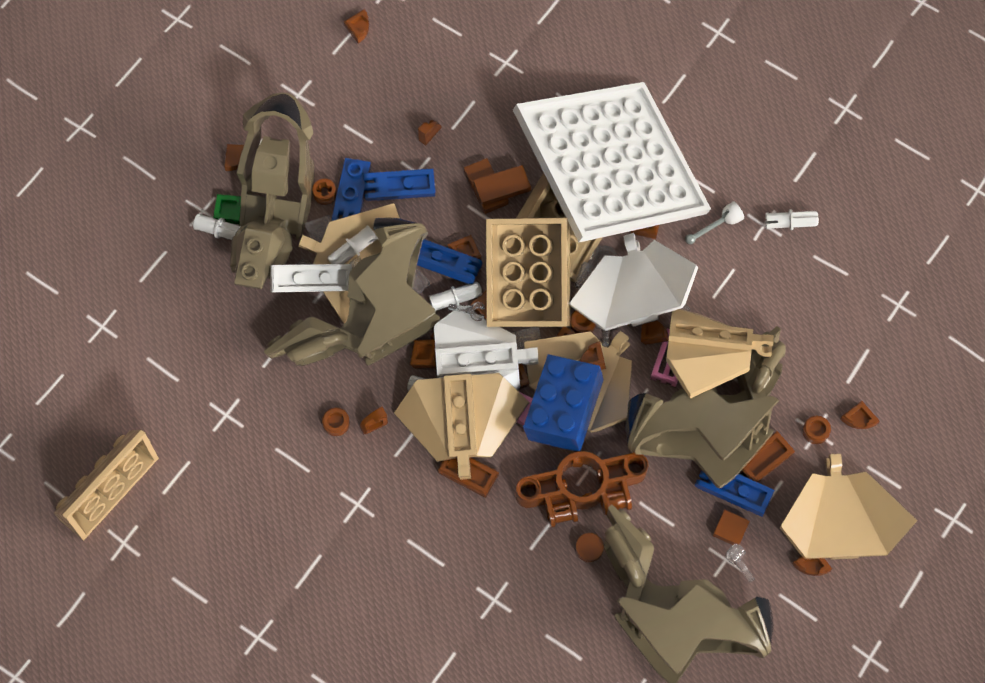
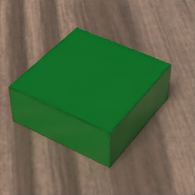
[213,194,241,224]

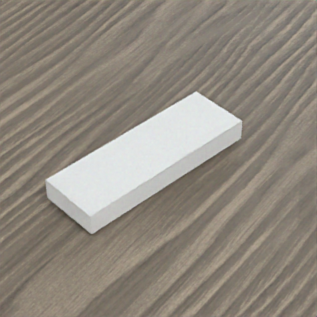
[270,264,352,292]

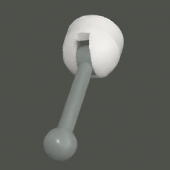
[685,201,744,245]

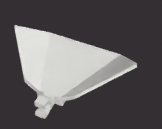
[569,233,698,331]
[434,307,539,390]

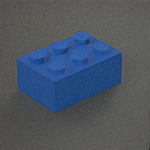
[523,354,604,452]

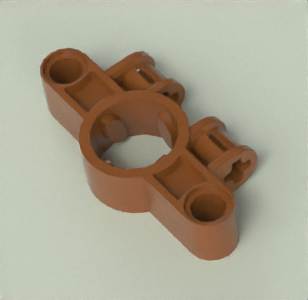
[516,451,649,527]

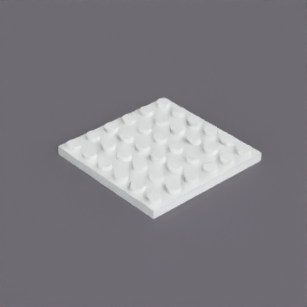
[513,82,711,242]

